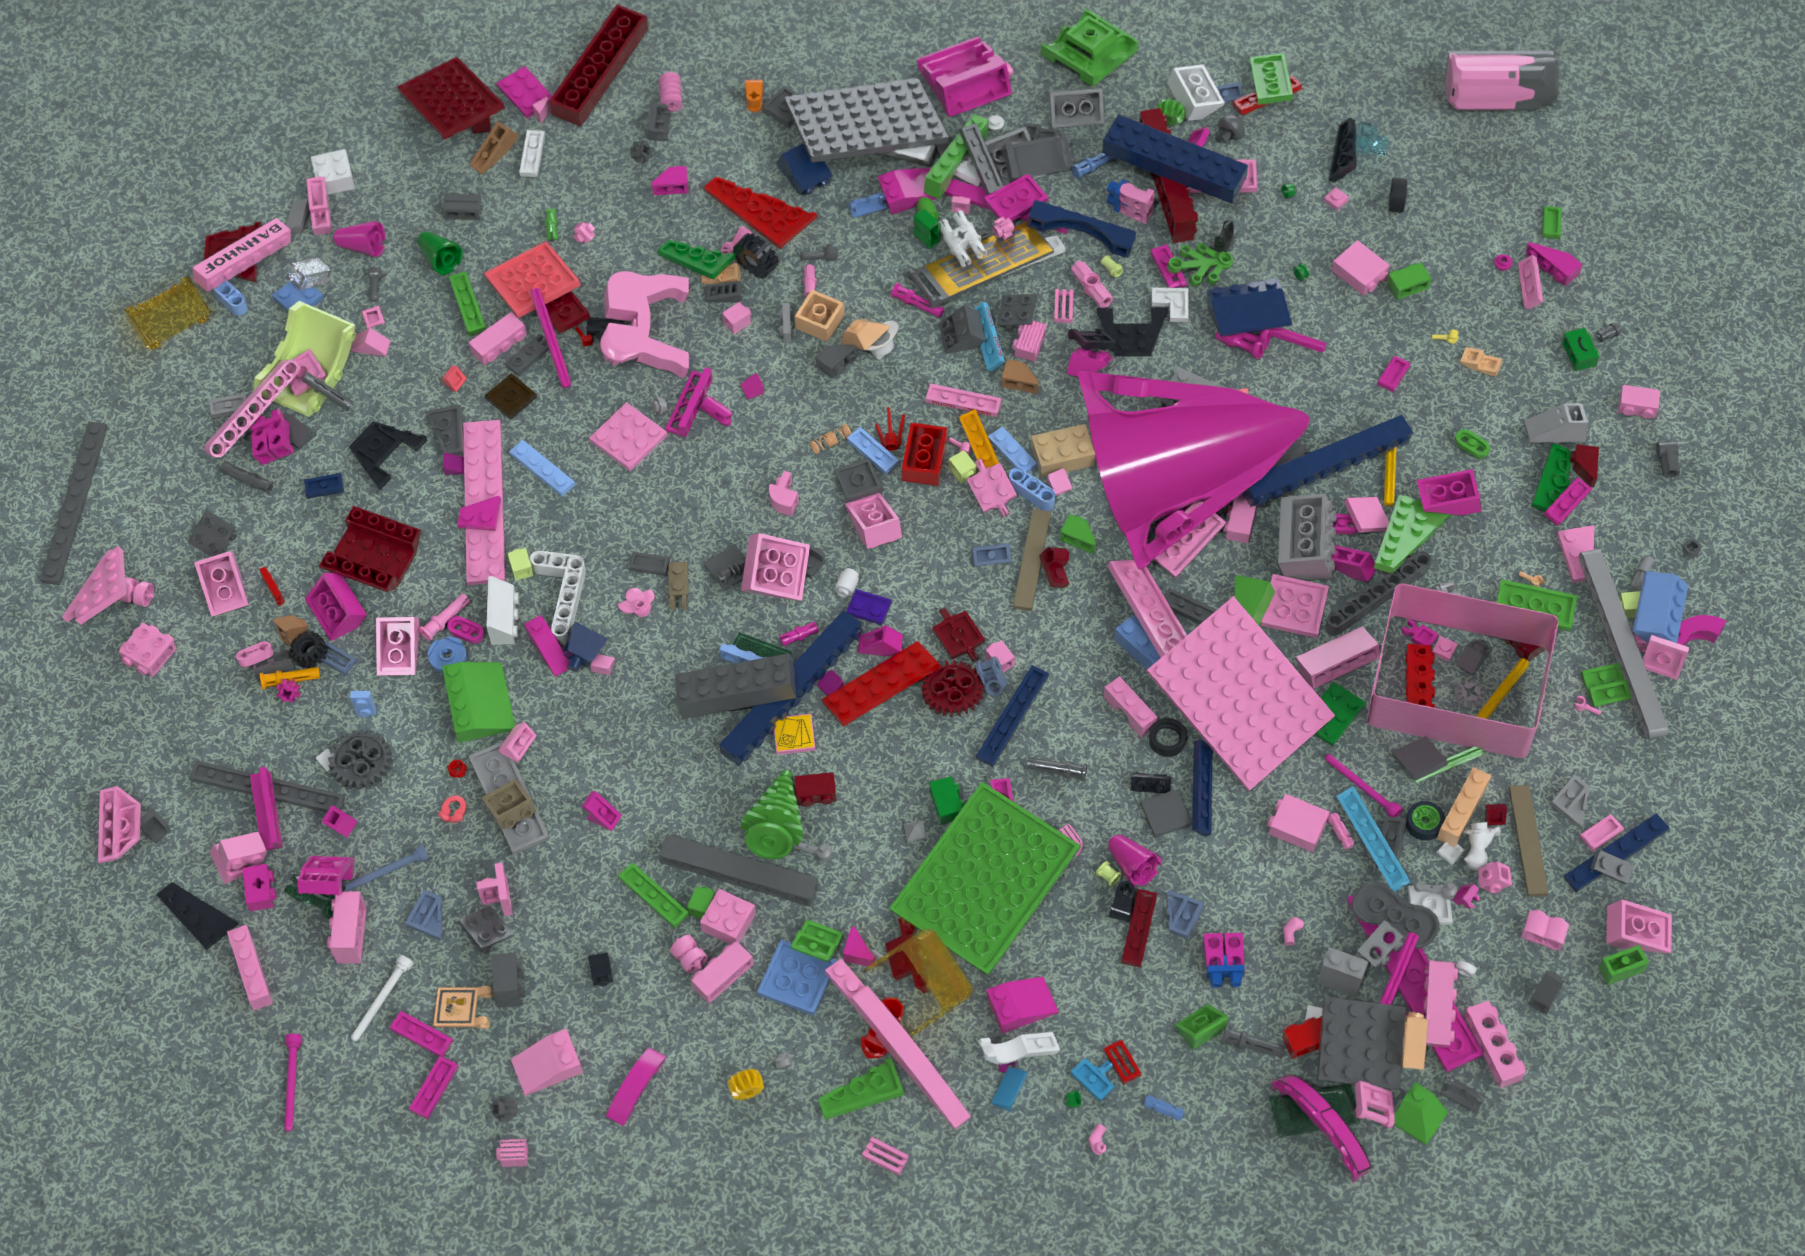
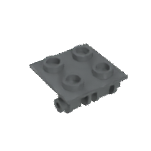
[997,294,1037,332]
[188,510,237,557]
[703,544,746,590]
[458,906,514,954]

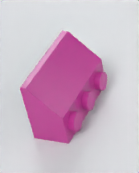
[305,573,367,641]

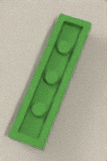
[449,271,486,336]
[618,862,689,929]

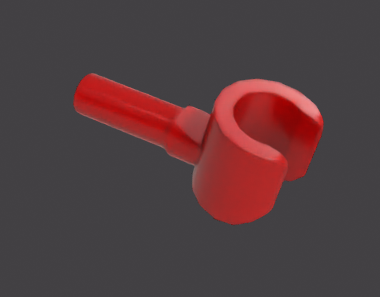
[575,326,593,347]

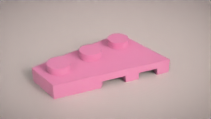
[1557,525,1595,583]

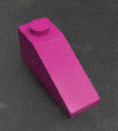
[1332,545,1377,582]
[524,615,569,677]

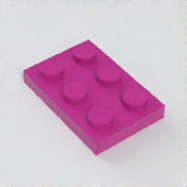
[497,66,552,119]
[984,173,1048,221]

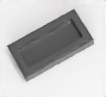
[629,552,670,576]

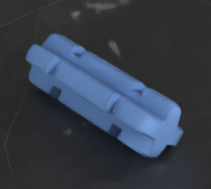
[1144,1095,1184,1121]

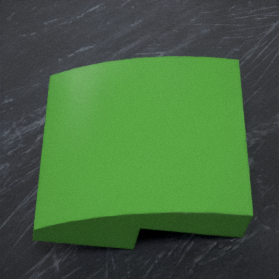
[1580,663,1632,707]
[791,919,844,962]

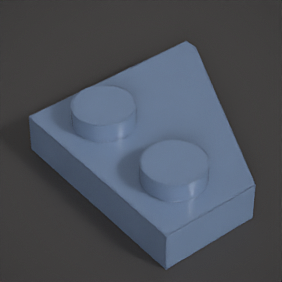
[405,890,443,941]
[1167,890,1205,940]

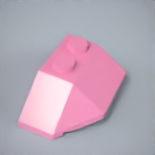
[98,786,141,864]

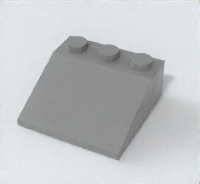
[985,126,1045,186]

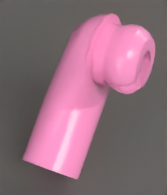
[1283,917,1304,946]
[1088,1124,1106,1155]

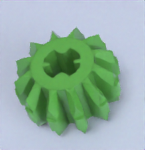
[1156,98,1185,126]

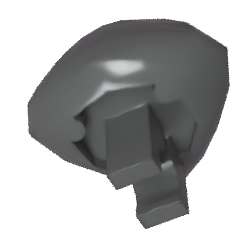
[1215,115,1245,143]

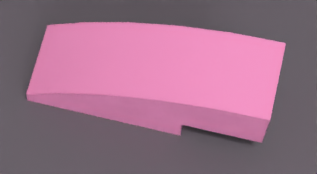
[307,176,332,235]

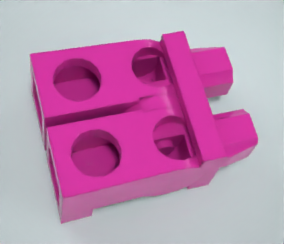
[251,409,294,465]

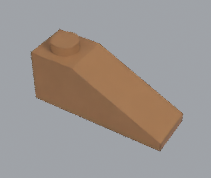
[469,121,519,174]

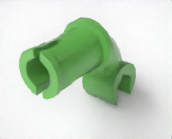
[544,208,558,241]

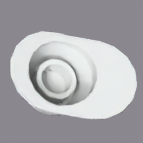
[867,321,899,359]

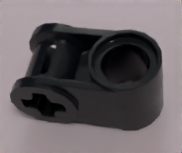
[1109,881,1135,922]

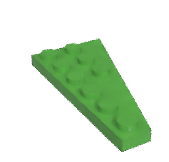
[1374,495,1453,573]

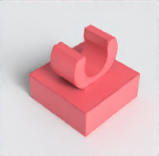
[441,365,467,392]

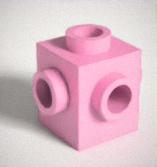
[1478,861,1512,893]

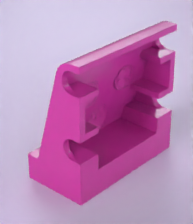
[917,36,1012,117]

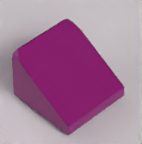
[443,453,464,475]
[817,669,844,696]

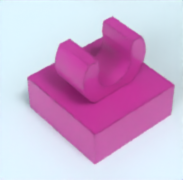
[1452,884,1480,909]

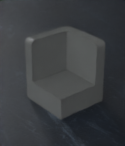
[140,809,171,843]

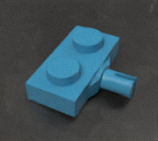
[1070,1058,1115,1102]

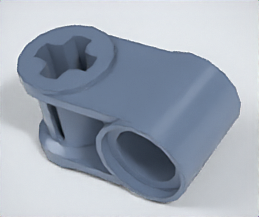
[976,656,1007,696]

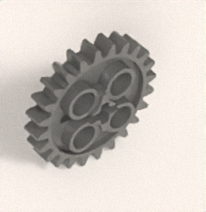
[328,729,393,790]

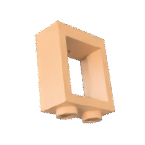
[1401,1012,1428,1070]

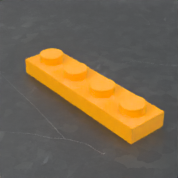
[959,409,999,468]

